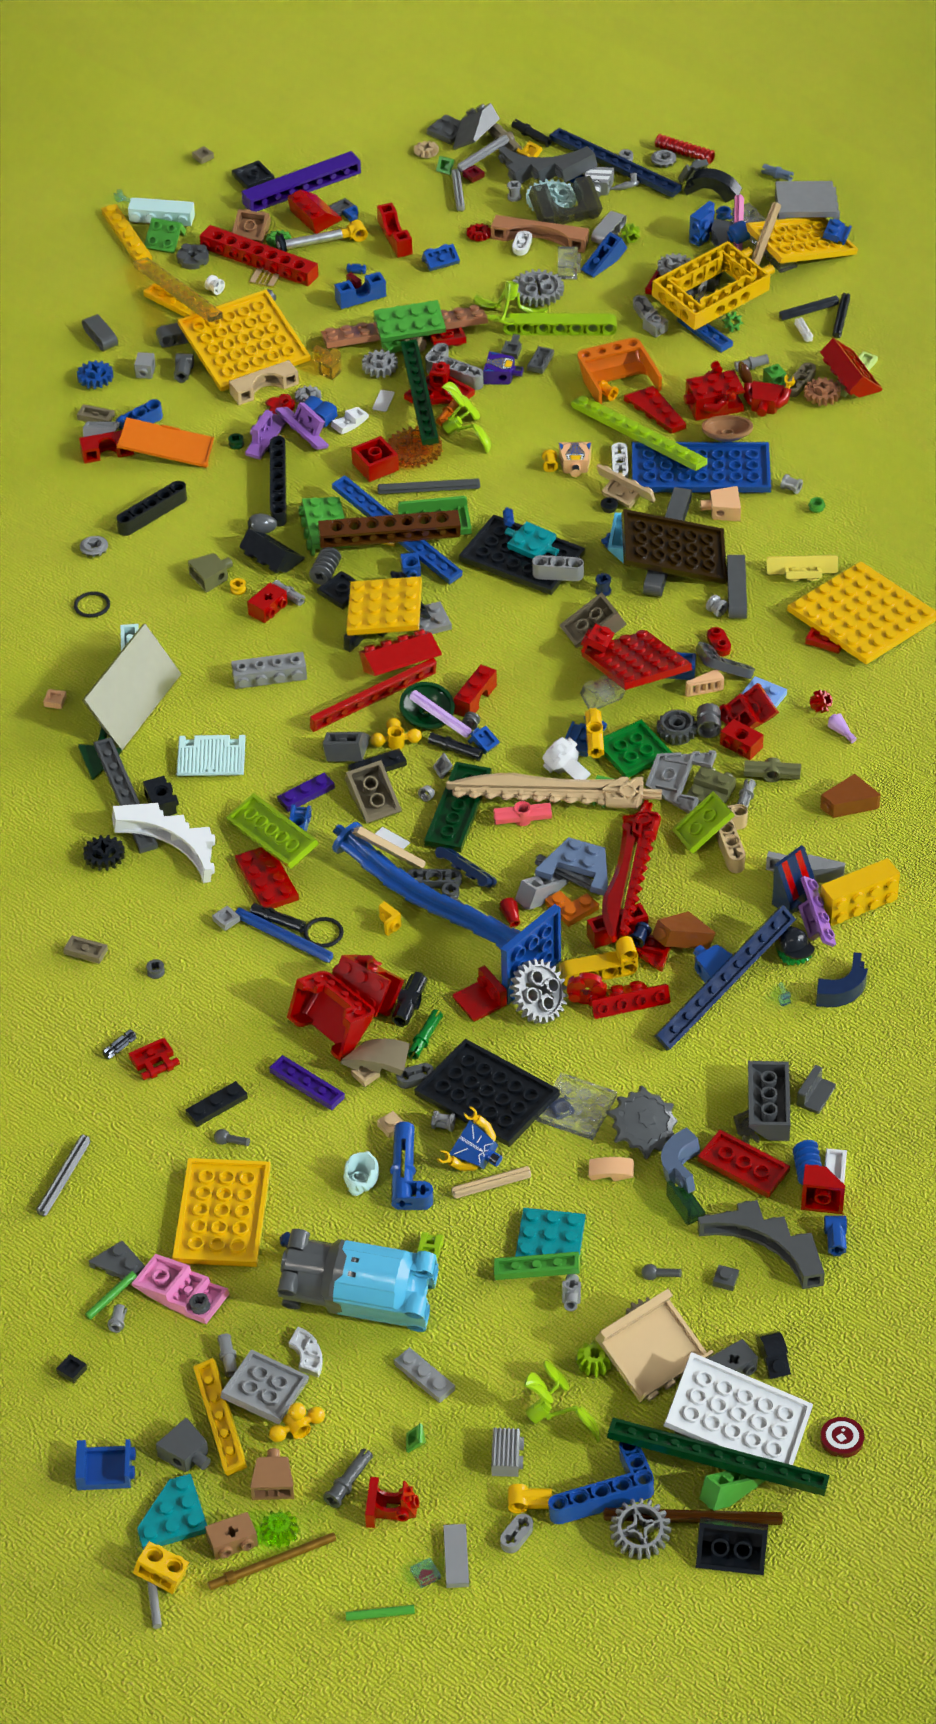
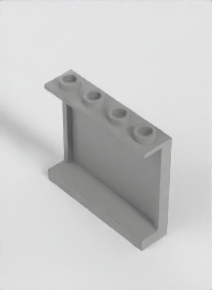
[775,181,840,220]

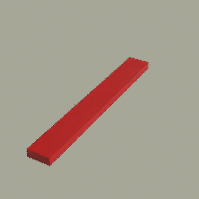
[310,658,437,732]

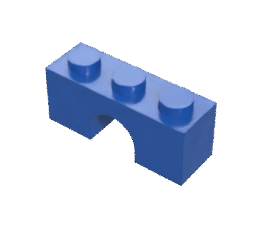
[334,272,386,309]

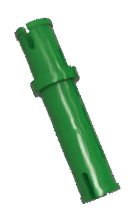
[407,1009,443,1060]

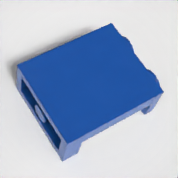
[75,1439,136,1490]

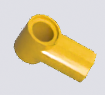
[508,1483,552,1514]

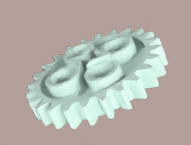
[526,179,577,216]

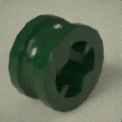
[228,433,244,450]

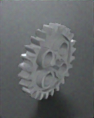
[512,269,564,307]
[509,959,568,1024]

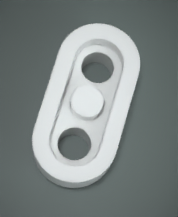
[512,231,532,256]

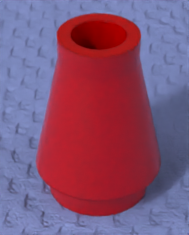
[499,897,521,927]

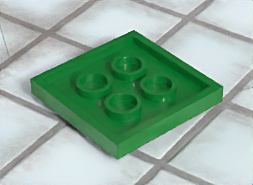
[603,719,672,778]

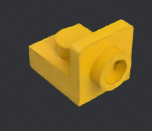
[379,901,402,936]

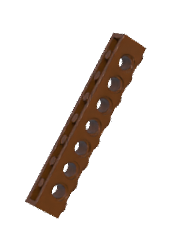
[318,510,461,548]

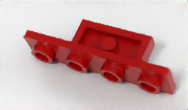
[591,981,671,1019]

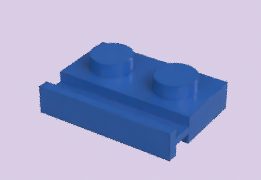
[822,218,852,245]
[565,721,588,757]

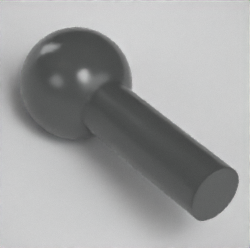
[214,1129,250,1146]
[641,1264,682,1280]

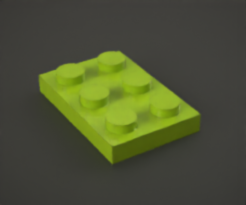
[671,791,735,854]

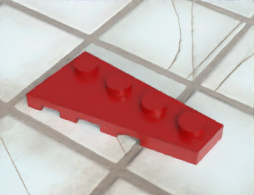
[624,386,686,434]

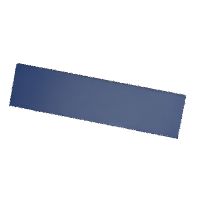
[677,317,733,353]

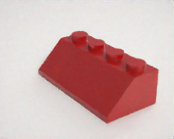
[820,338,883,398]
[359,629,442,676]

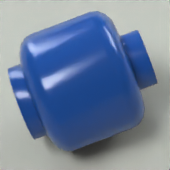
[727,220,751,244]

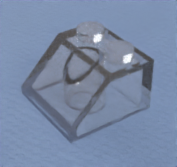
[580,675,626,710]

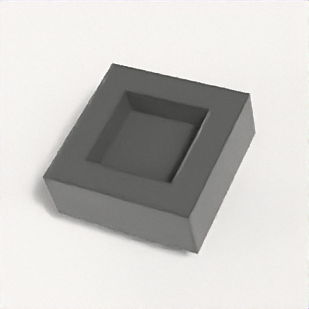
[713,1265,739,1291]

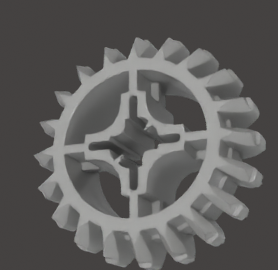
[610,1498,671,1560]

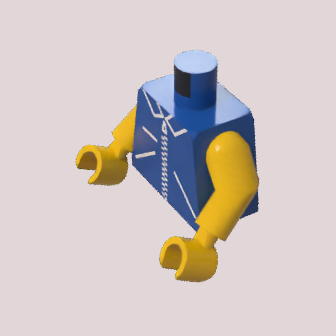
[437,1106,503,1171]

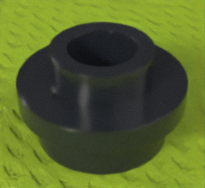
[601,497,618,513]

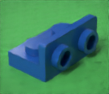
[421,244,460,271]

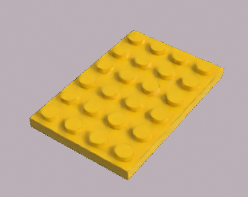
[746,217,858,264]
[172,1158,271,1267]

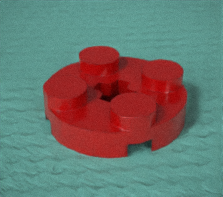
[567,972,607,1006]

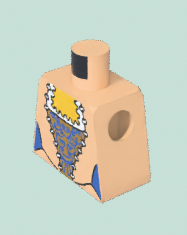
[559,442,591,477]

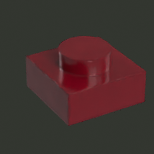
[462,165,485,183]
[346,272,362,289]

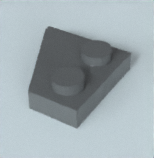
[89,1241,145,1280]

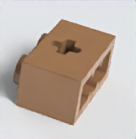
[205,1512,258,1560]

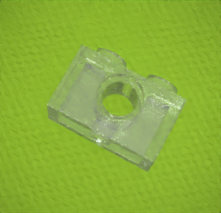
[558,246,581,280]

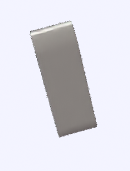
[591,211,627,244]
[532,555,584,581]

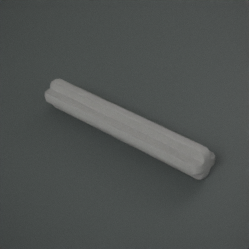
[457,135,509,172]
[452,169,465,211]

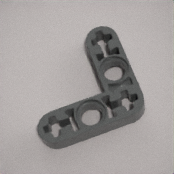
[695,642,755,679]

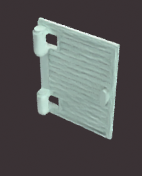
[177,735,246,776]

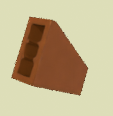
[820,774,881,818]
[652,911,716,949]

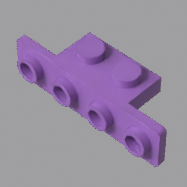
[275,402,329,450]
[245,410,287,459]
[798,876,836,947]

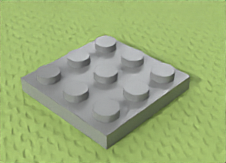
[220,1349,309,1425]

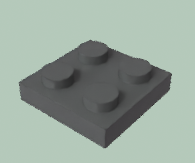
[427,114,461,145]

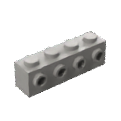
[231,652,307,689]

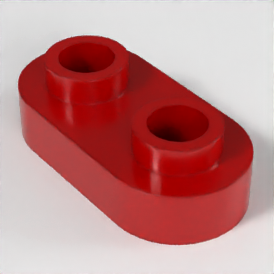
[707,627,731,657]

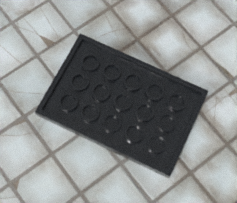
[459,515,585,595]
[414,1039,560,1147]

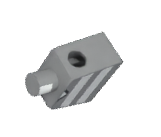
[584,167,614,198]

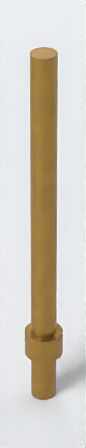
[207,1532,336,1590]

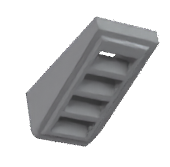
[83,421,120,437]

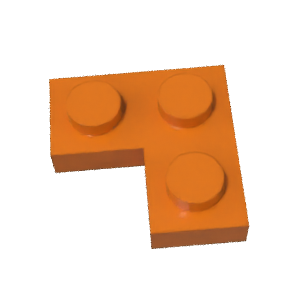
[545,891,599,927]

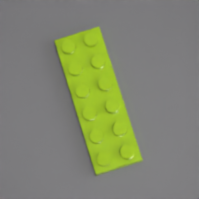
[226,793,319,869]

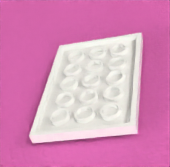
[664,1352,813,1465]

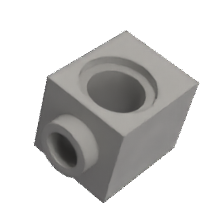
[134,352,156,379]

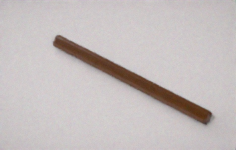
[603,1508,783,1525]

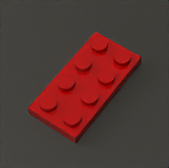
[235,847,299,908]
[697,1130,790,1198]

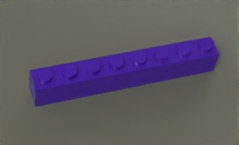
[241,151,361,212]

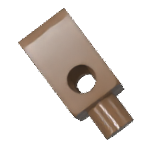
[251,1448,294,1500]

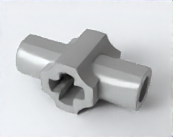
[562,1274,581,1311]

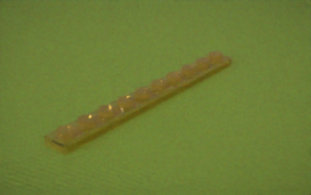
[133,257,223,322]

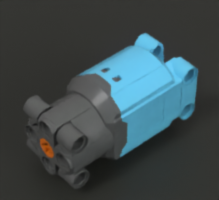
[277,1229,439,1332]

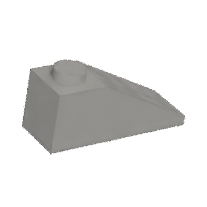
[515,874,569,910]

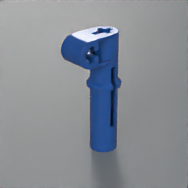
[390,1122,434,1210]

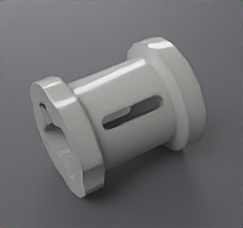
[507,181,521,202]
[780,474,803,494]
[431,1111,456,1132]

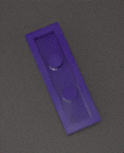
[277,773,335,812]

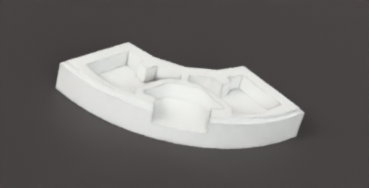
[288,1327,323,1378]

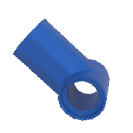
[824,1216,847,1256]

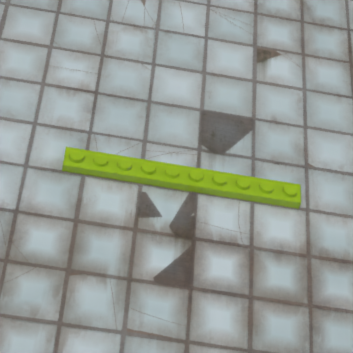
[571,395,707,471]

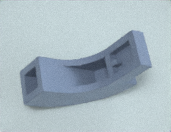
[661,1127,700,1194]

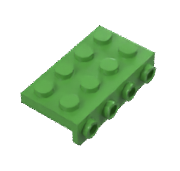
[373,300,446,343]
[398,496,472,535]
[298,497,350,556]

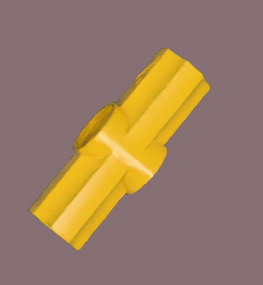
[585,708,604,759]

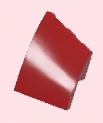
[719,683,779,729]

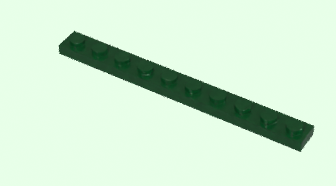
[401,339,439,446]
[607,1418,830,1496]

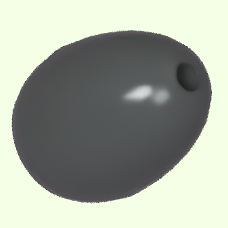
[248,513,277,534]

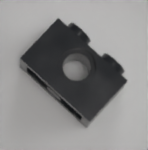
[143,776,179,816]

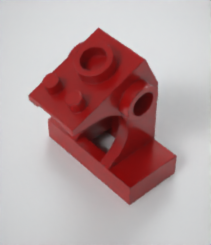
[365,1477,420,1528]

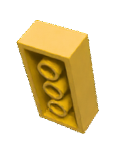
[820,858,900,926]

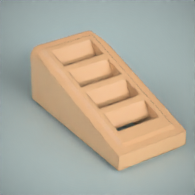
[685,669,724,697]

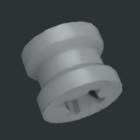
[706,595,728,617]

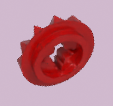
[466,223,491,241]

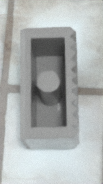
[491,1427,524,1477]

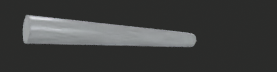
[143,1546,162,1629]

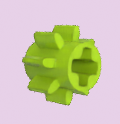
[620,223,640,243]

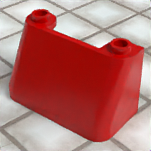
[287,971,375,1061]

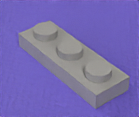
[394,1347,455,1403]

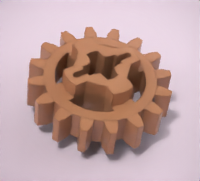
[804,377,841,406]

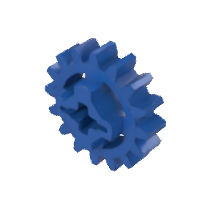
[77,360,114,389]

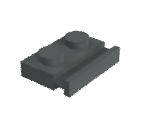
[678,159,709,184]

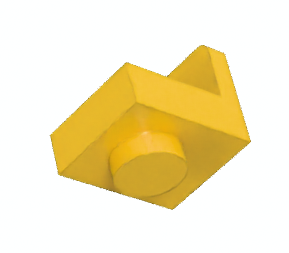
[516,141,543,157]

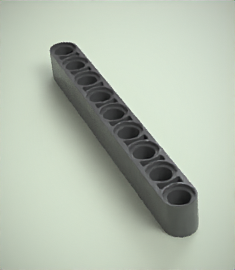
[643,487,692,597]

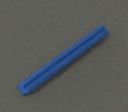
[235,908,333,963]

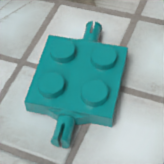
[505,521,559,559]

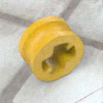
[230,578,246,595]

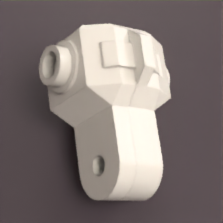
[542,737,591,780]

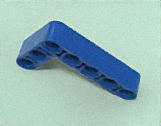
[548,1442,654,1524]

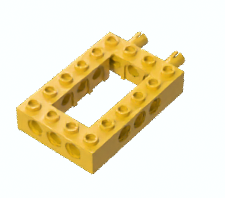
[652,241,775,330]

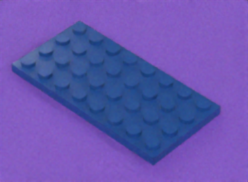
[632,442,771,493]

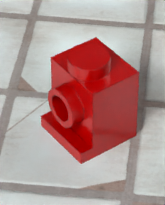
[429,361,450,387]

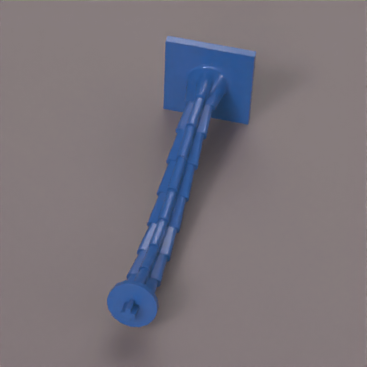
[332,822,561,1005]

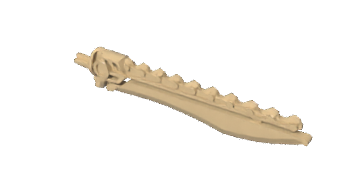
[446,773,662,809]

